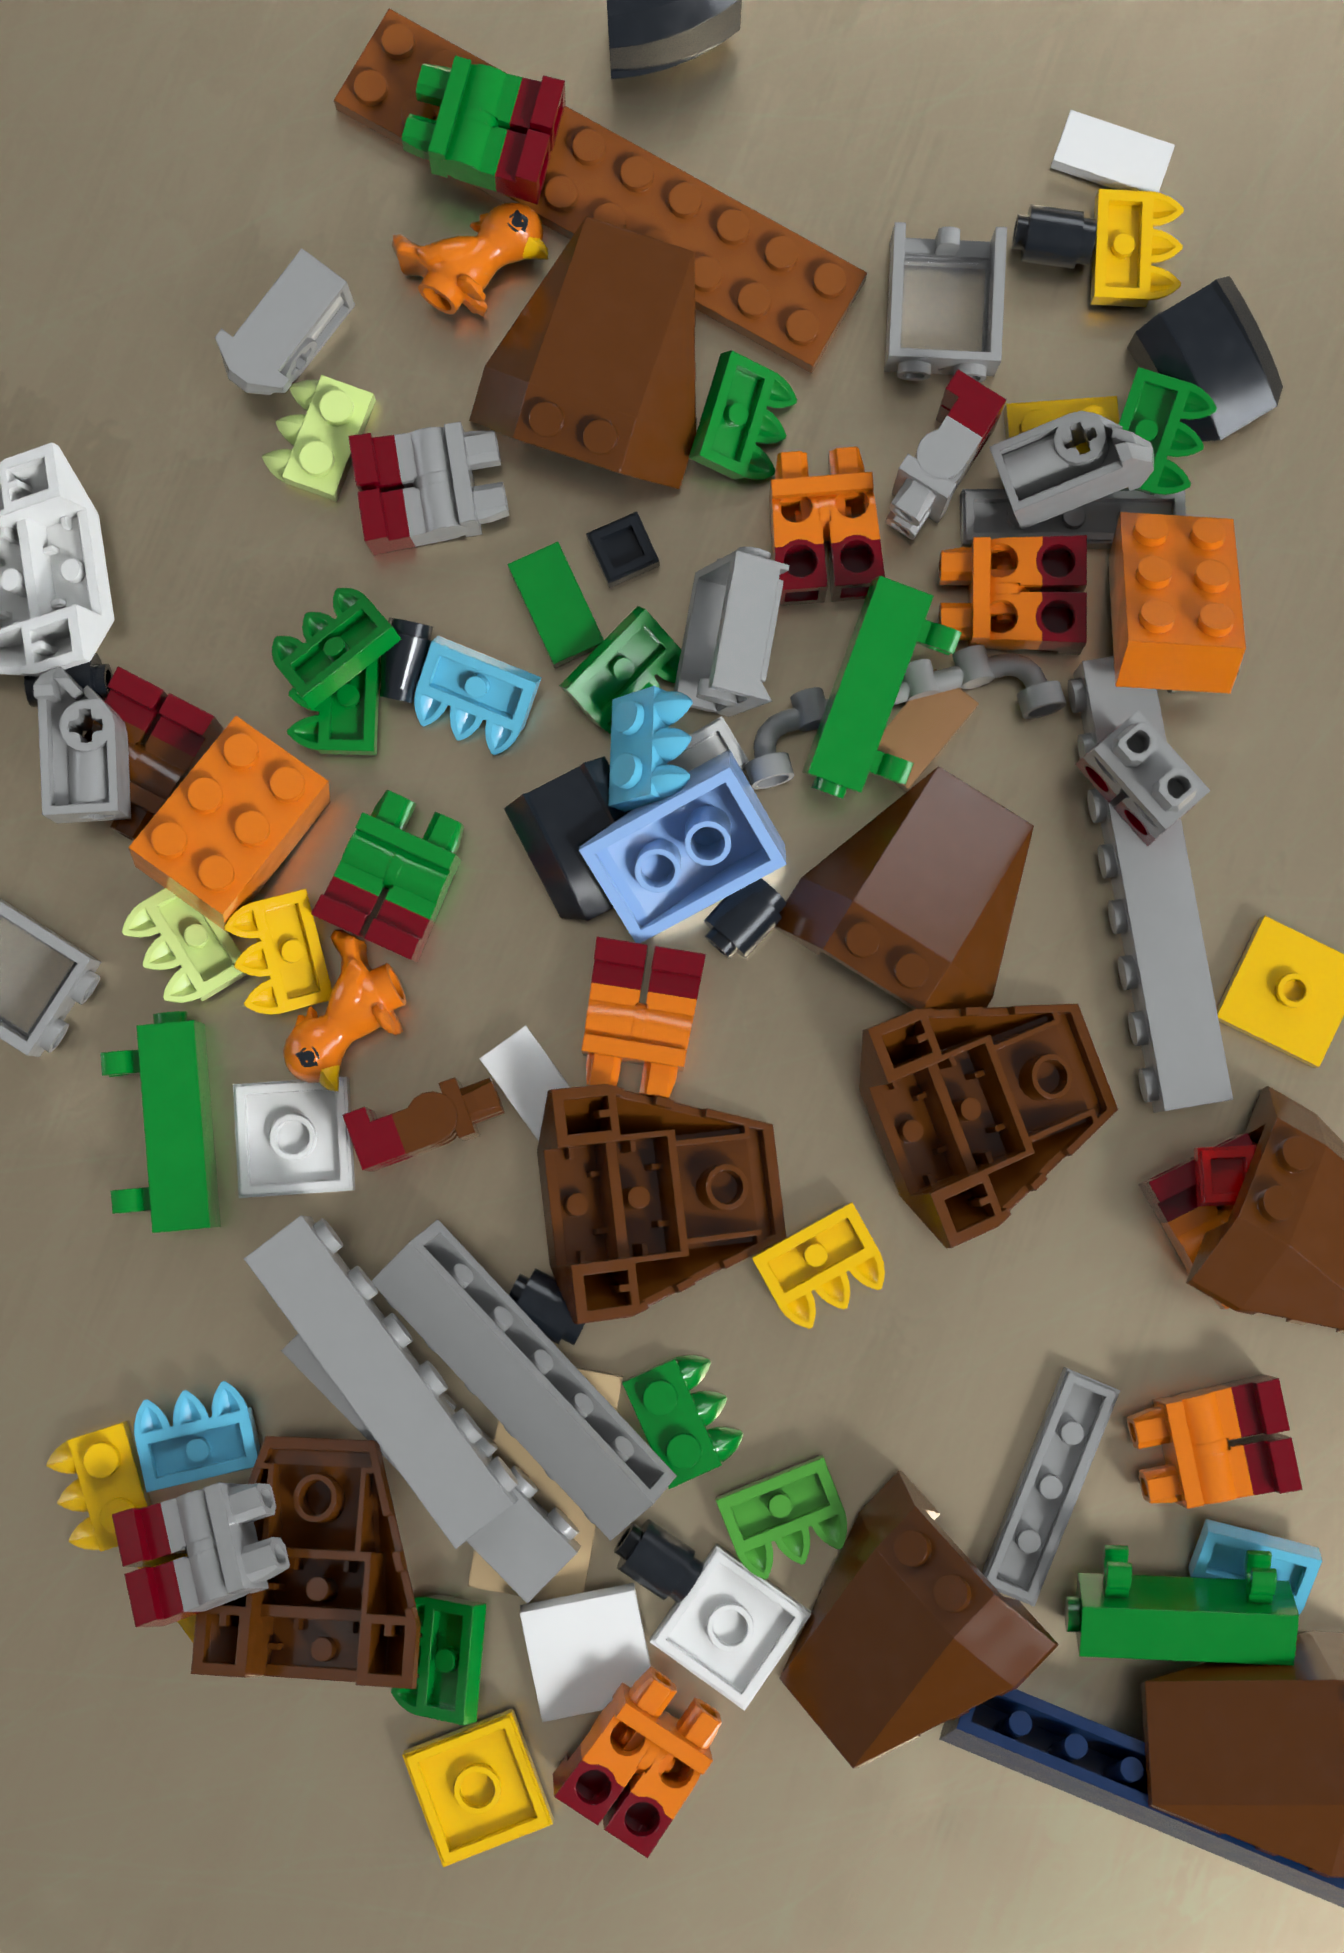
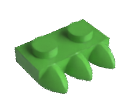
[716,1455,847,1580]

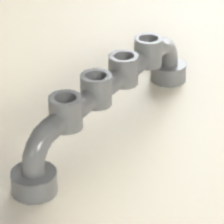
[745,645,1066,789]

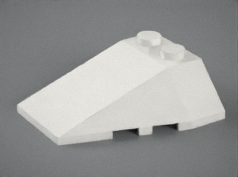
[0,442,115,676]

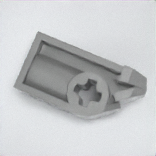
[215,248,355,395]
[990,411,1154,530]
[33,667,131,824]

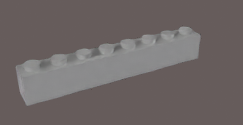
[1068,656,1233,1113]

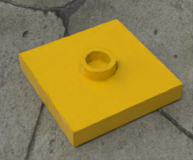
[1217,916,1344,1068]
[402,1708,554,1867]

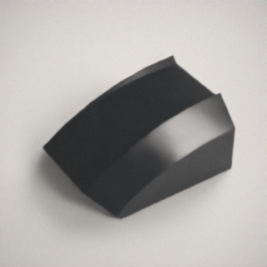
[607,0,742,79]
[1127,276,1283,442]
[504,756,631,921]

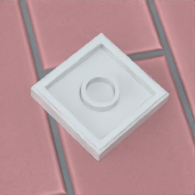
[233,1076,355,1198]
[650,1543,811,1711]
[520,1583,651,1722]

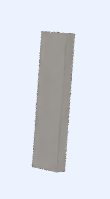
[960,489,1186,549]
[981,1367,1120,1607]

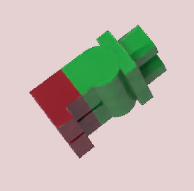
[402,56,566,205]
[311,790,464,963]

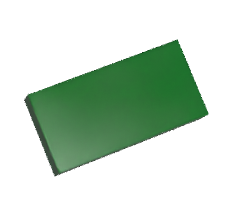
[507,542,604,668]

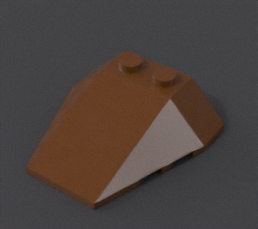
[469,217,697,489]
[774,766,1034,1009]
[859,1004,1118,1248]
[537,1084,787,1324]
[1186,1086,1344,1334]
[191,1436,421,1689]
[779,1471,1059,1769]
[1141,1631,1344,1878]

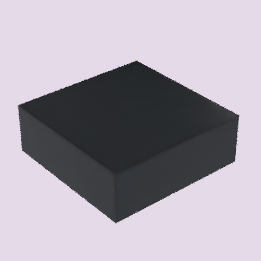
[586,511,660,588]

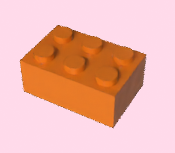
[1108,512,1246,694]
[128,716,330,932]

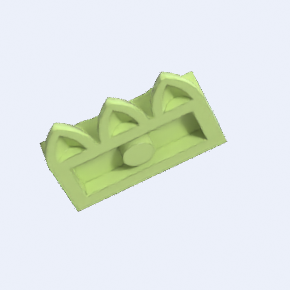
[262,375,376,502]
[122,888,248,1003]

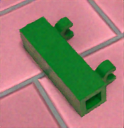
[802,576,962,799]
[100,1011,221,1233]
[1065,1545,1299,1666]

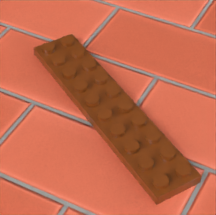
[334,8,867,374]

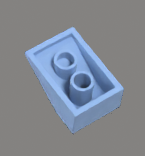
[579,749,787,943]

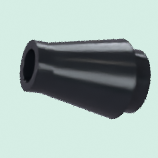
[379,617,433,703]

